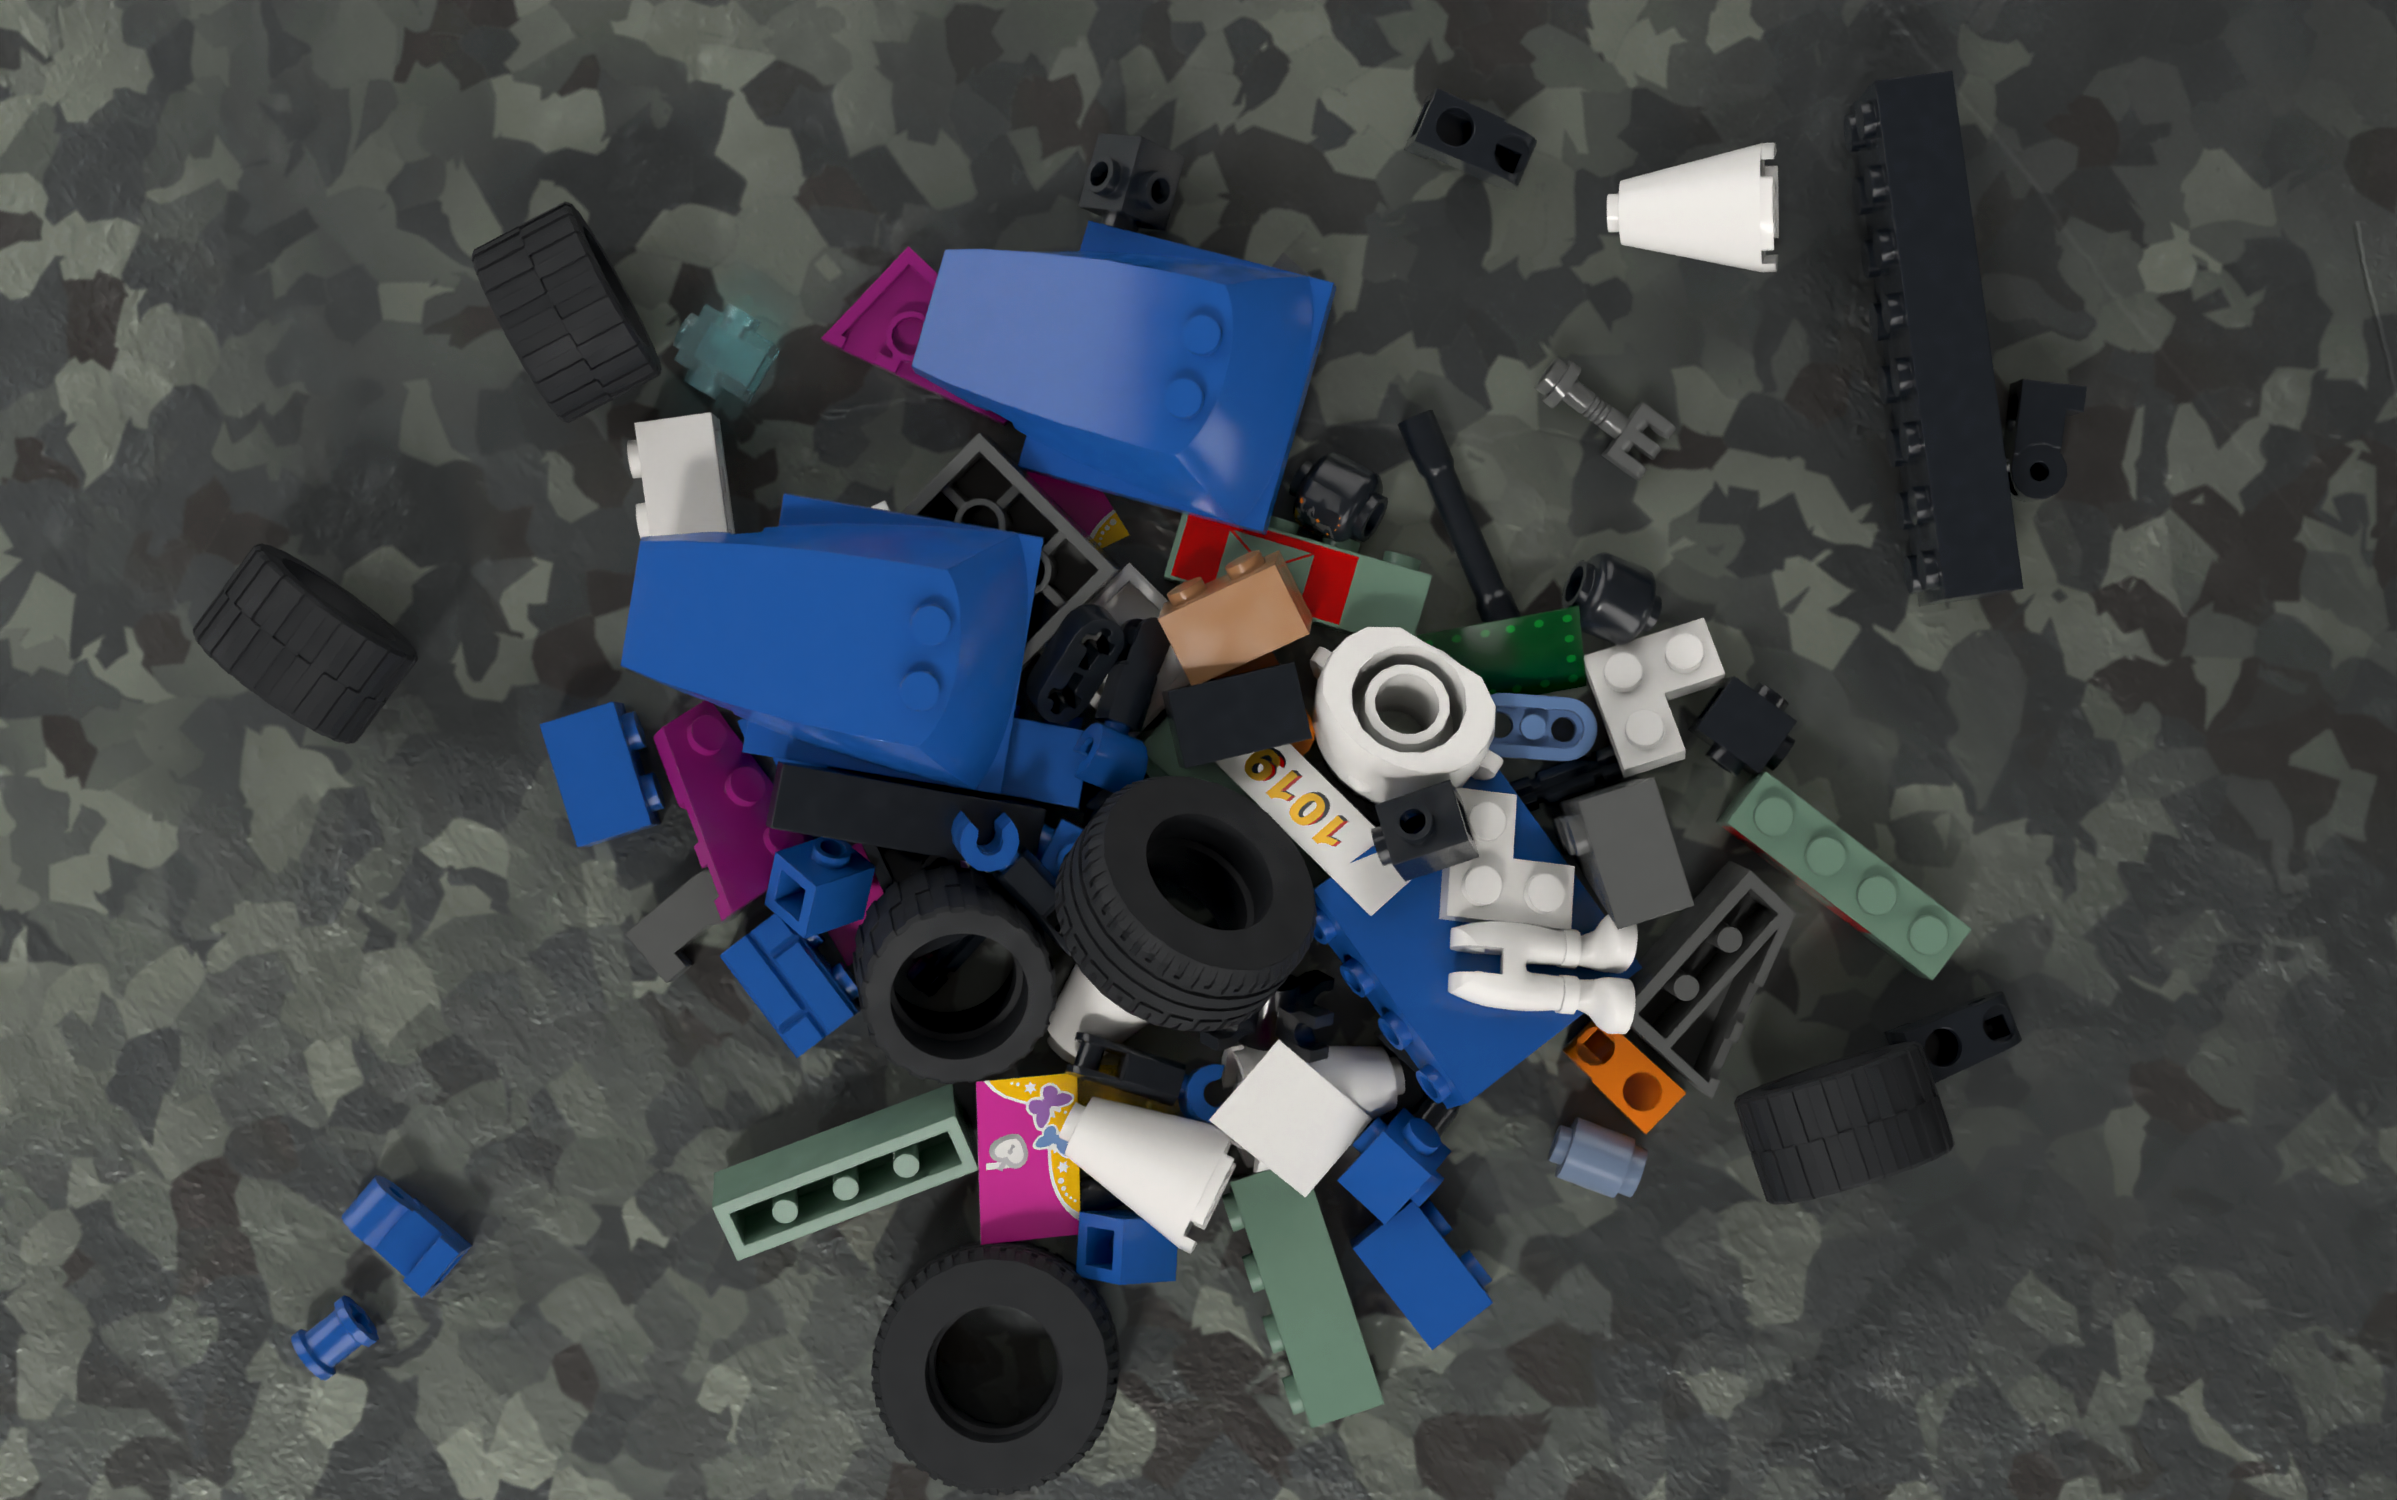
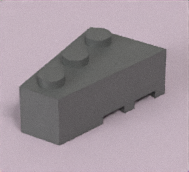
[1552,778,1695,929]
[1629,861,1796,1099]

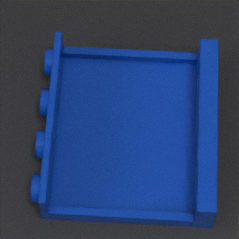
[1313,770,1642,1109]

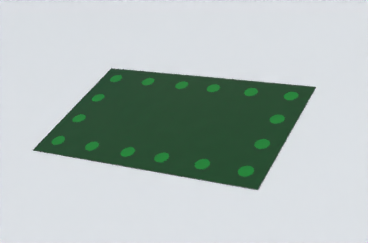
[1415,605,1587,695]

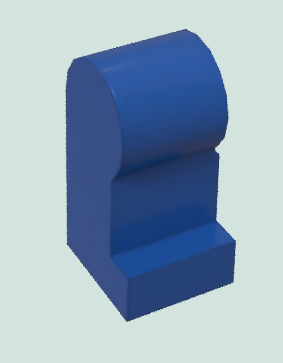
[342,1175,472,1298]

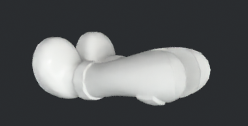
[1448,914,1638,1034]

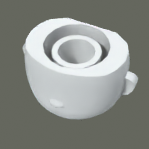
[1310,627,1504,804]

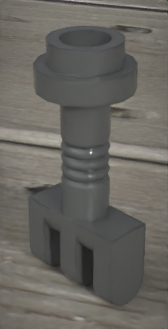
[1535,357,1676,481]

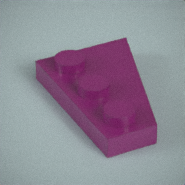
[821,246,1010,426]
[653,700,814,922]

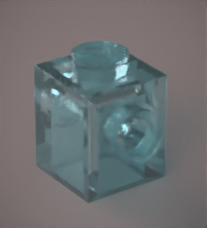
[673,303,780,405]

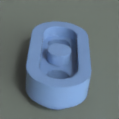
[1489,693,1597,761]

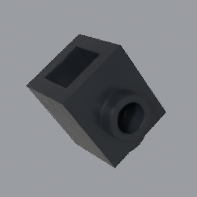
[1688,676,1797,777]
[1371,780,1479,882]

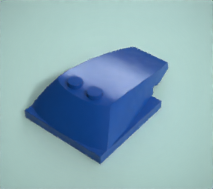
[912,220,1337,535]
[621,493,1044,794]

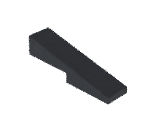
[766,761,1046,861]

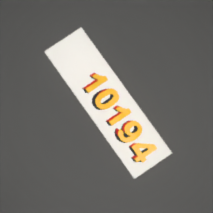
[1215,744,1411,916]

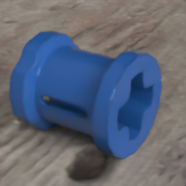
[291,1295,379,1381]

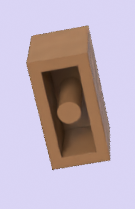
[1158,550,1313,686]

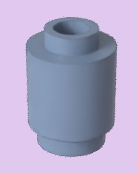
[1548,1117,1648,1198]

